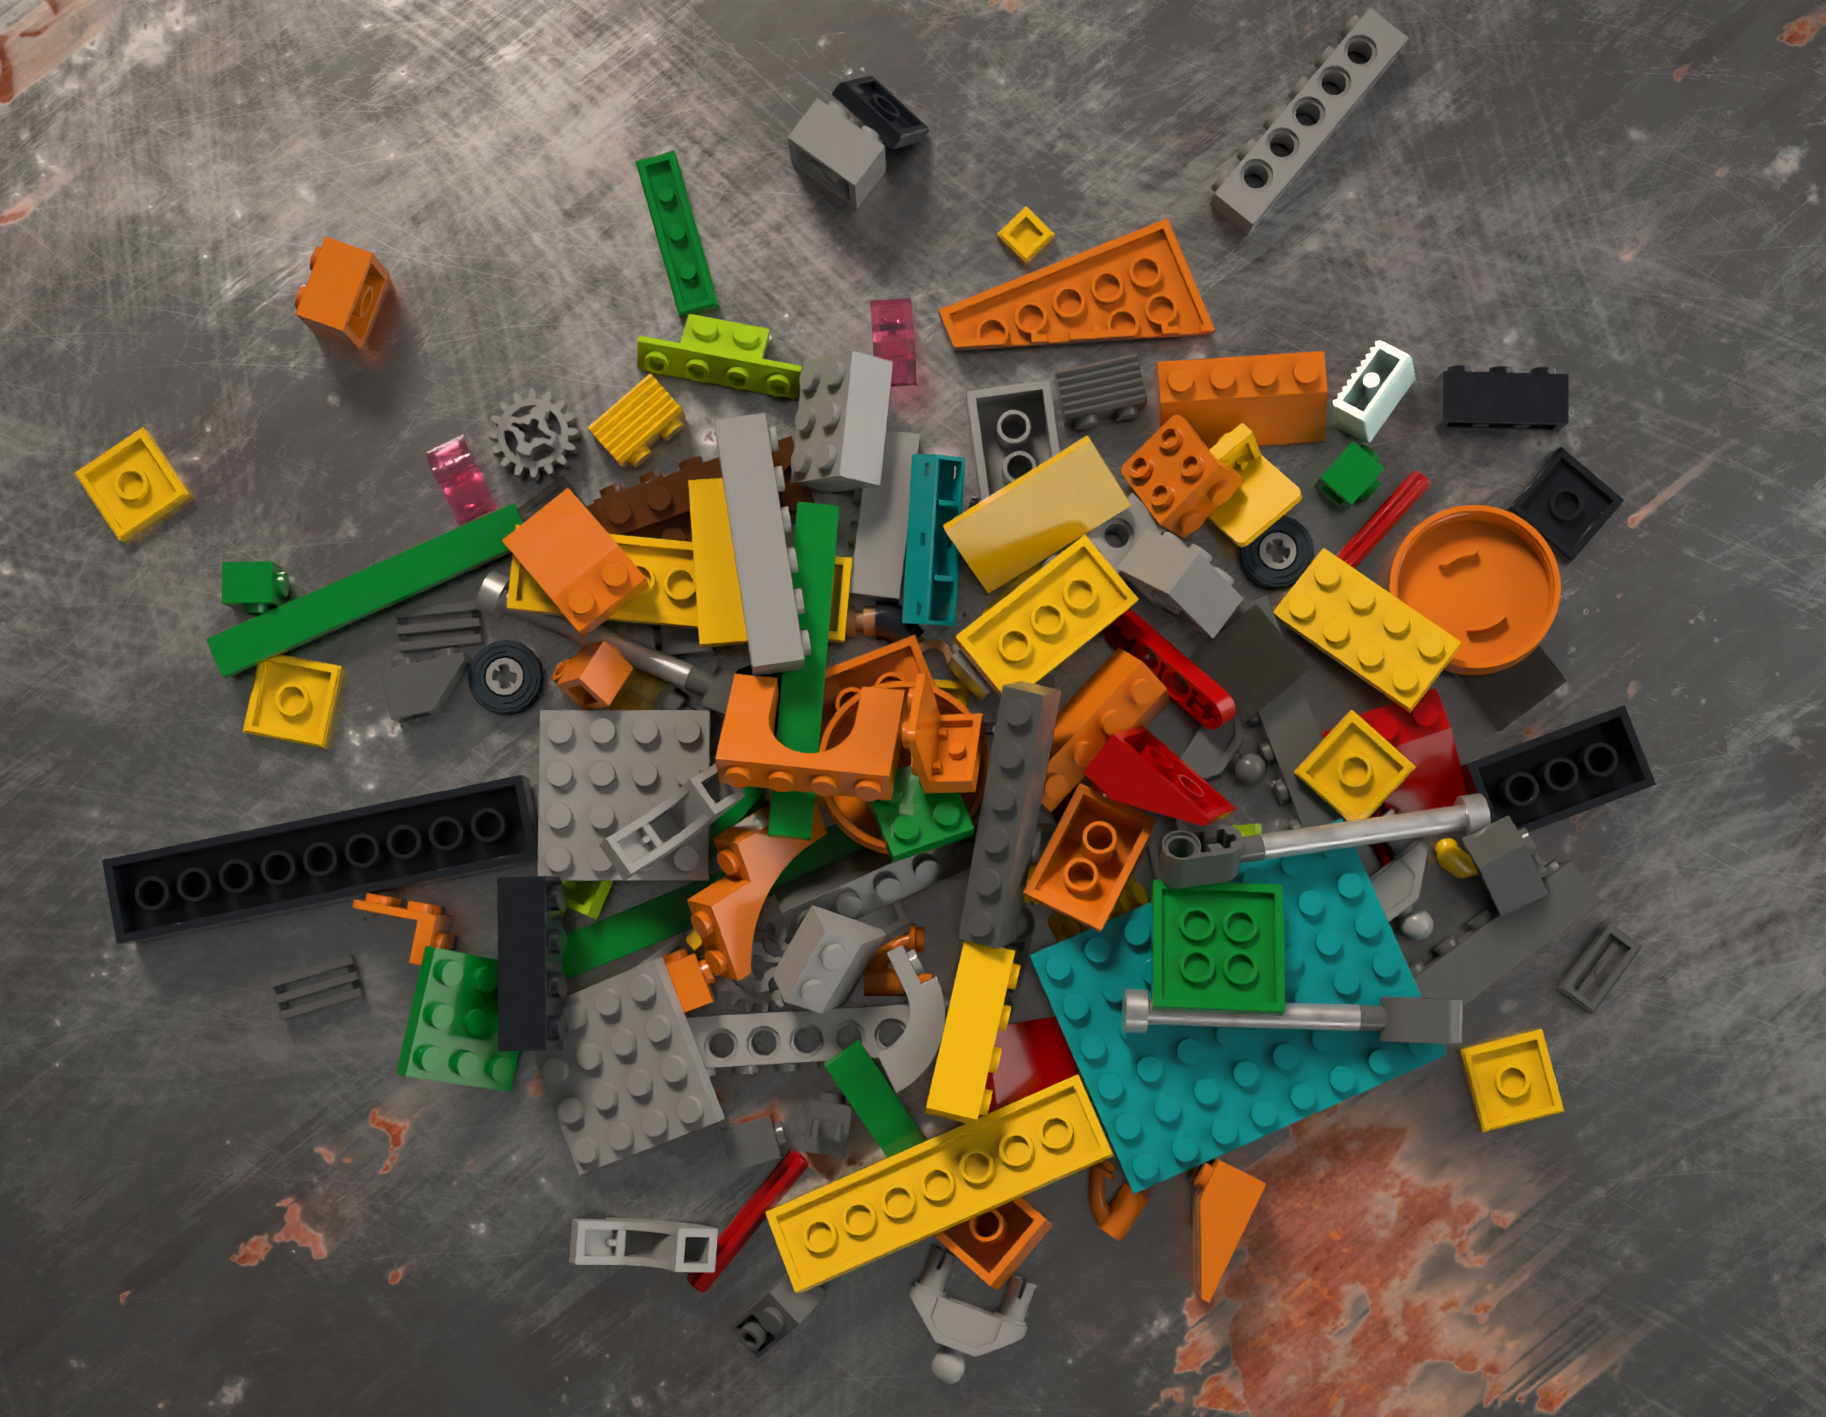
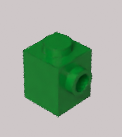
[1314,441,1385,512]
[222,561,289,616]

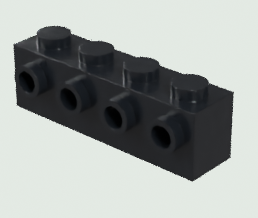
[497,876,568,1051]

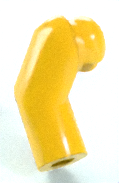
[1435,838,1479,879]

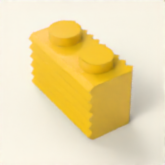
[587,373,686,470]

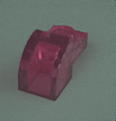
[870,298,917,387]
[426,434,497,525]

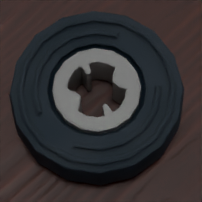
[1239,515,1314,590]
[468,640,544,715]

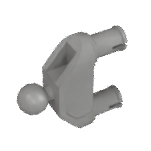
[1369,808,1434,941]
[909,1245,1037,1385]

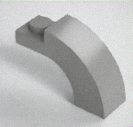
[599,764,745,881]
[877,945,945,1093]
[569,1217,718,1272]

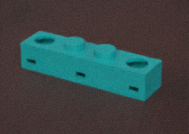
[902,454,966,626]

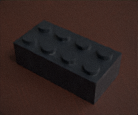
[1461,705,1656,832]

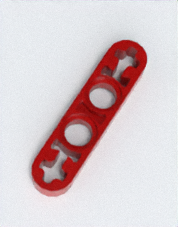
[1103,609,1236,730]

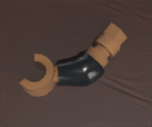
[845,601,954,667]

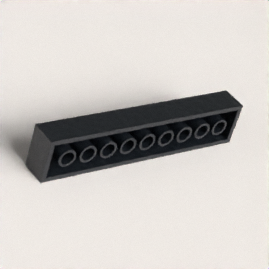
[102,775,538,944]

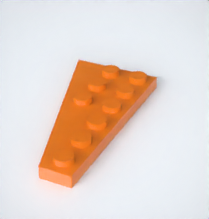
[938,218,1215,351]

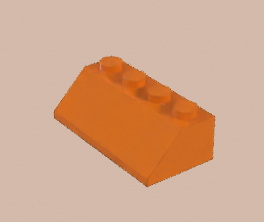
[1153,351,1328,450]
[1040,648,1170,824]

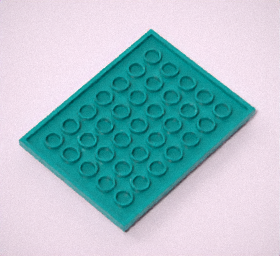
[1029,818,1448,1194]

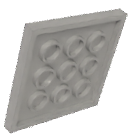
[538,710,711,881]
[532,957,725,1175]

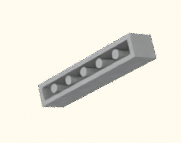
[714,413,811,676]

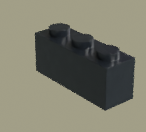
[1435,365,1569,432]

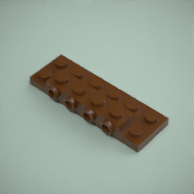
[585,436,815,542]

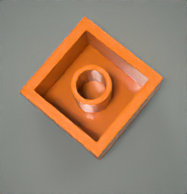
[294,236,389,350]

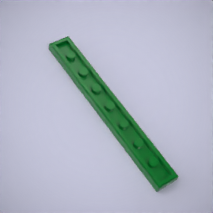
[768,502,839,840]
[206,503,524,679]
[562,824,864,980]

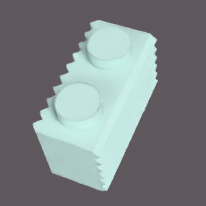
[1333,340,1416,443]

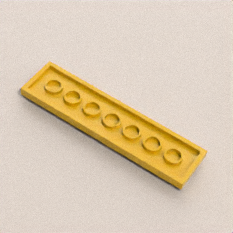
[507,525,852,643]
[765,1074,1114,1294]

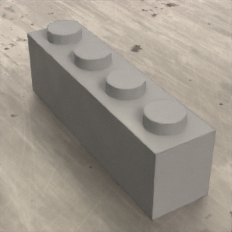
[848,430,920,604]

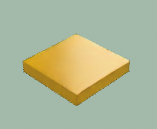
[74,427,192,543]
[242,655,345,749]
[1294,709,1416,821]
[1458,1029,1565,1133]

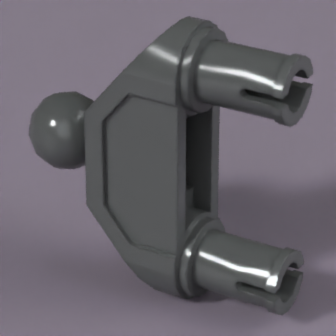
[1178,679,1267,786]

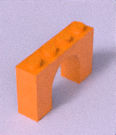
[715,674,907,801]

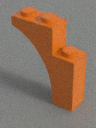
[687,798,827,981]

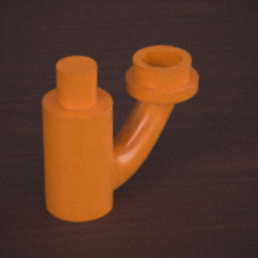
[864,924,932,997]
[1089,1159,1150,1242]

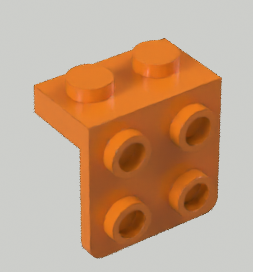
[1121,414,1245,539]
[901,673,986,793]
[352,893,455,965]

